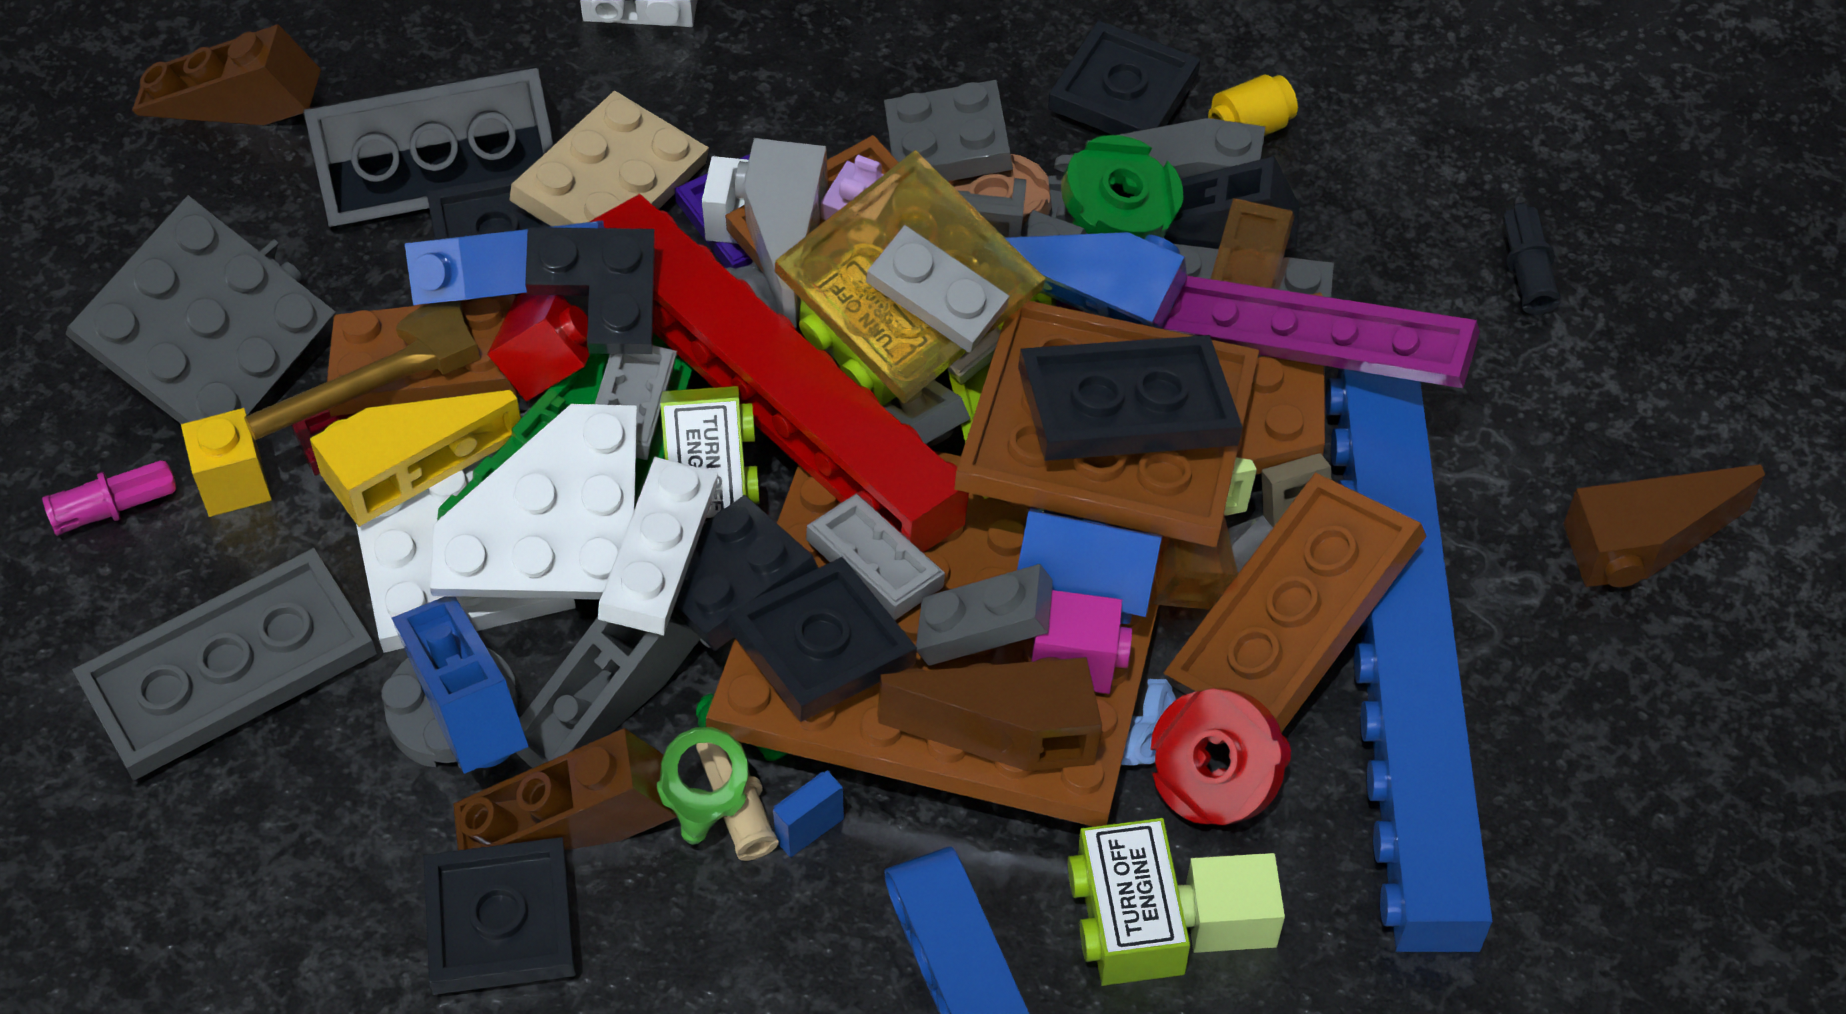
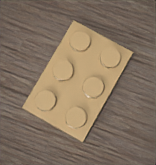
[509,90,709,226]

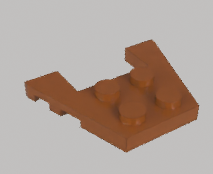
[1236,292,1325,474]

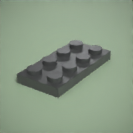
[72,548,377,781]

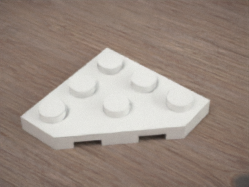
[430,404,637,599]

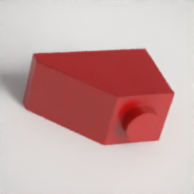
[487,293,590,402]

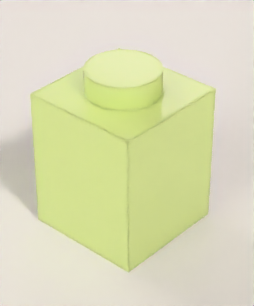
[1178,853,1285,953]

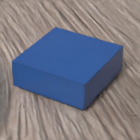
[773,770,844,858]

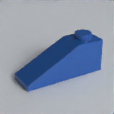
[405,221,604,305]
[982,232,1187,329]
[391,596,529,774]

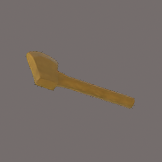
[244,301,480,440]

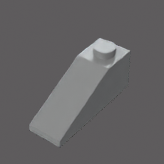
[735,138,828,328]

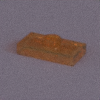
[1210,198,1294,289]

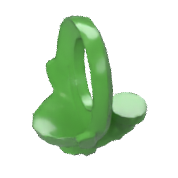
[657,727,749,845]

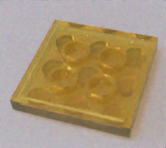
[774,150,1046,404]

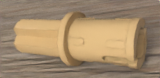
[696,743,779,861]

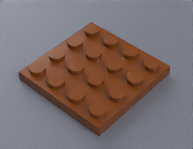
[954,297,1259,547]

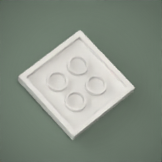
[356,449,576,653]

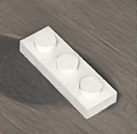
[598,457,718,636]

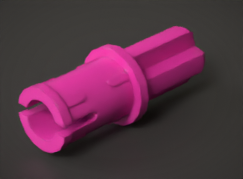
[42,461,176,536]

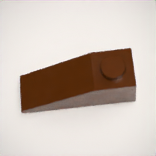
[1563,464,1765,587]

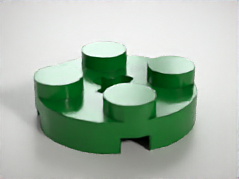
[1061,135,1183,239]

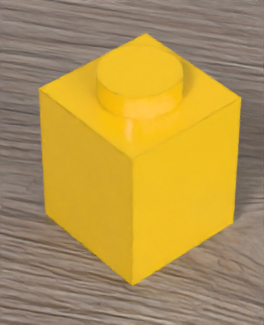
[181,408,271,517]

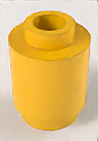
[1208,74,1298,136]

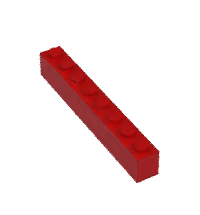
[589,194,969,553]

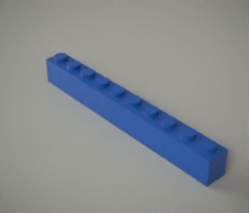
[1325,368,1493,952]

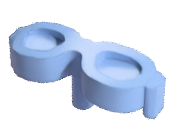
[1121,679,1176,765]

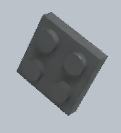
[884,80,1013,186]

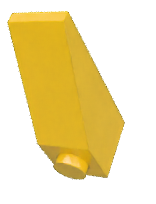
[310,390,521,527]

